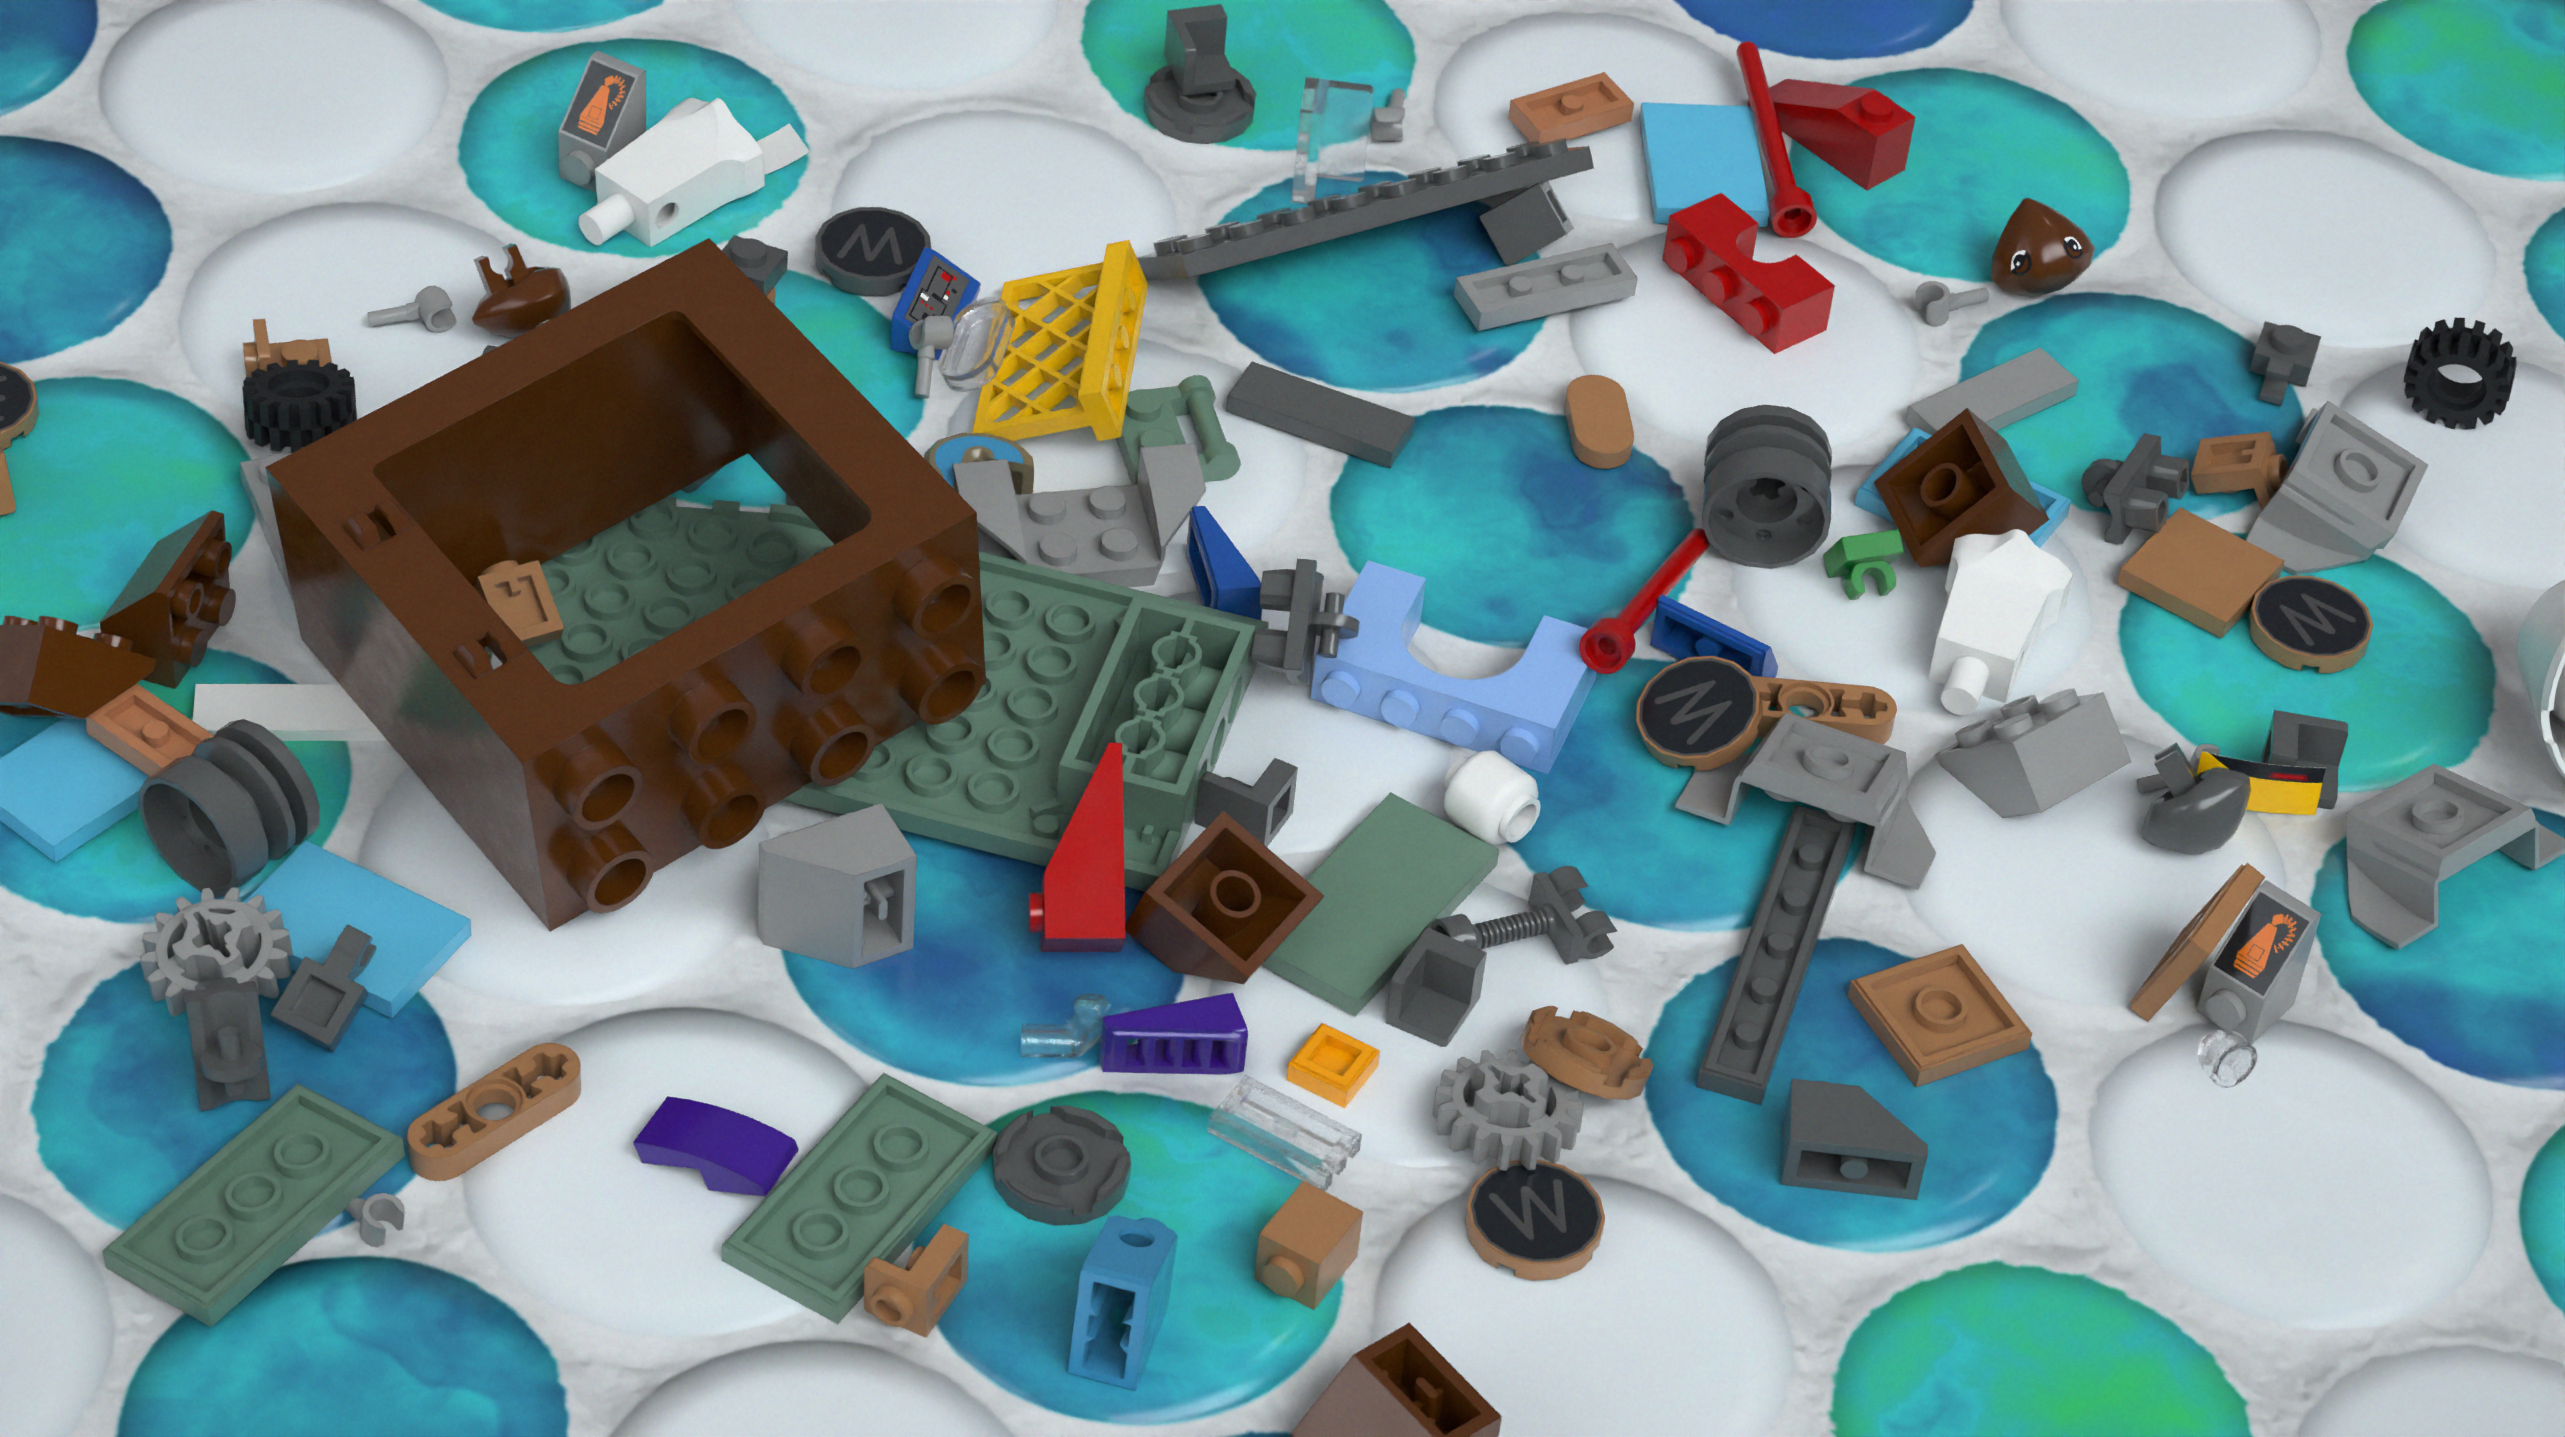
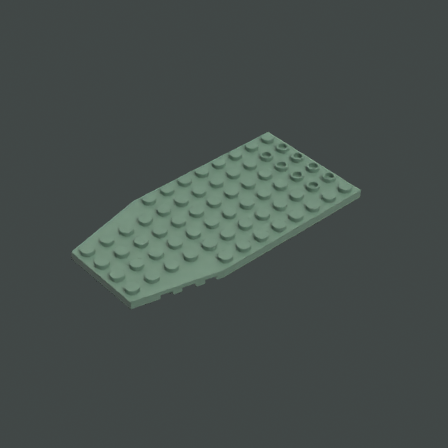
[484,496,1269,892]

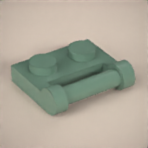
[1115,375,1241,485]

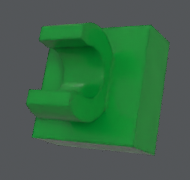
[1823,529,1904,600]

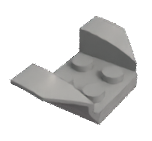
[2245,401,2428,575]
[952,443,1206,588]
[1675,712,1936,890]
[2346,763,2565,950]

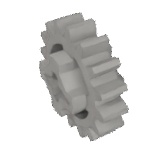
[140,887,293,1017]
[1433,1050,1584,1171]

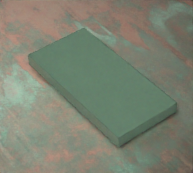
[1262,792,1499,1017]
[722,1073,998,1324]
[102,1083,405,1327]

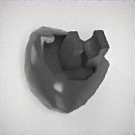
[2141,742,2251,853]

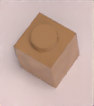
[1254,1181,1363,1310]

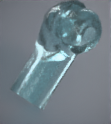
[1021,993,1110,1058]

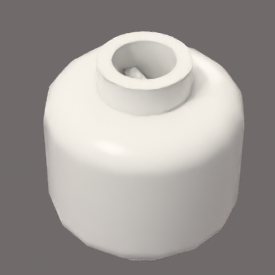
[1443,750,1541,846]

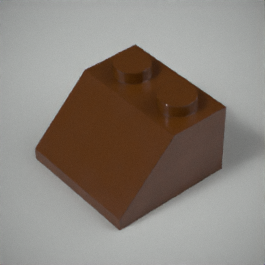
[1874,408,2049,567]
[1125,811,1324,984]

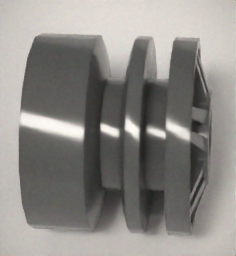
[1702,404,1832,569]
[138,719,320,898]

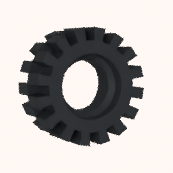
[2403,318,2517,430]
[242,359,357,453]

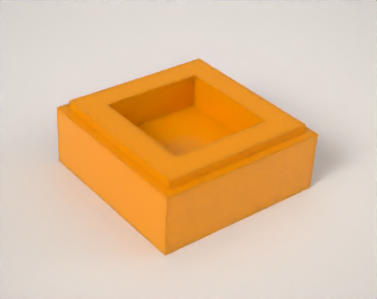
[1286,1023,1380,1108]

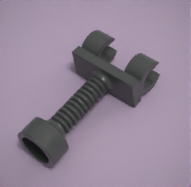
[1432,866,1617,965]

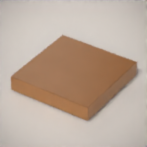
[2117,507,2285,638]
[2130,863,2265,1022]
[1847,944,2032,1087]

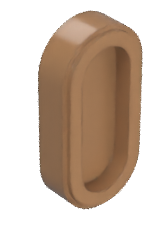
[1564,375,1634,469]

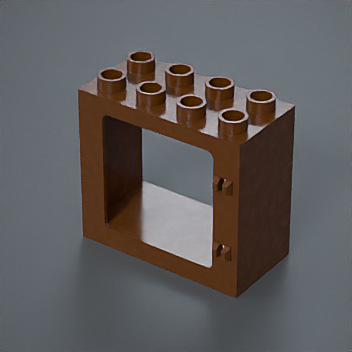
[265,238,986,932]

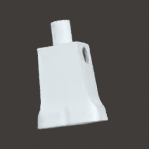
[579,98,765,248]
[1928,529,2073,716]

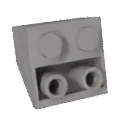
[1936,688,2132,818]
[758,803,917,969]

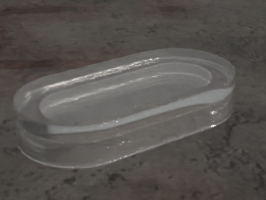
[938,297,1015,392]

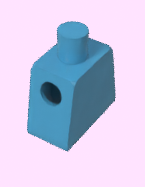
[1068,1215,1178,1391]

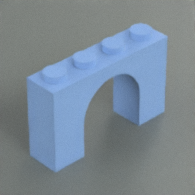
[1311,560,1597,774]

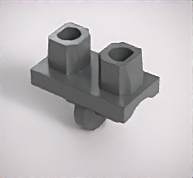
[2081,433,2189,544]
[1252,558,1360,687]
[184,977,271,1111]

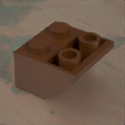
[100,510,236,689]
[0,616,156,719]
[1290,1322,1502,1437]

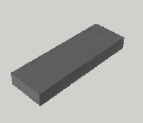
[1226,361,1415,468]

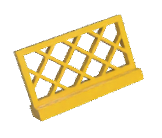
[972,240,1148,442]

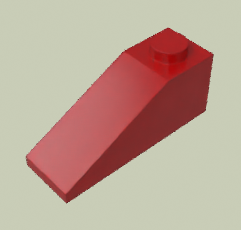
[1747,79,1915,191]
[1028,743,1125,952]

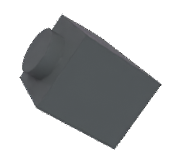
[1781,1079,1928,1200]

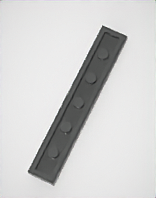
[1696,805,1857,1105]

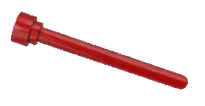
[1736,41,1817,238]
[1579,528,1710,674]

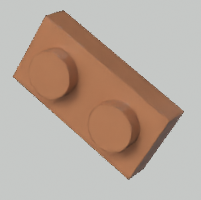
[1508,72,1634,143]
[85,683,214,777]

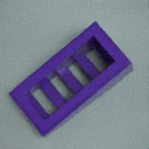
[1099,993,1248,1075]

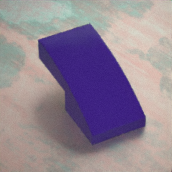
[633,1096,799,1197]

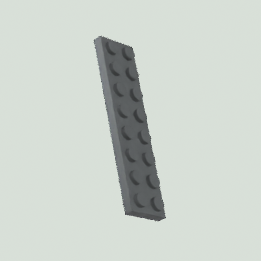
[1137,139,1594,280]

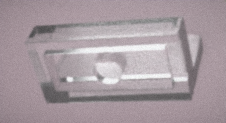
[1291,77,1374,204]

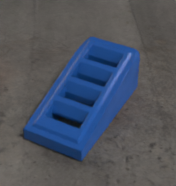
[1186,506,1262,620]

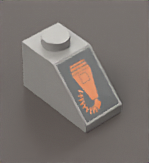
[558,50,646,193]
[2196,880,2321,1046]

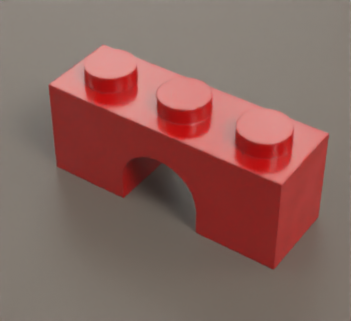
[1662,193,1835,354]

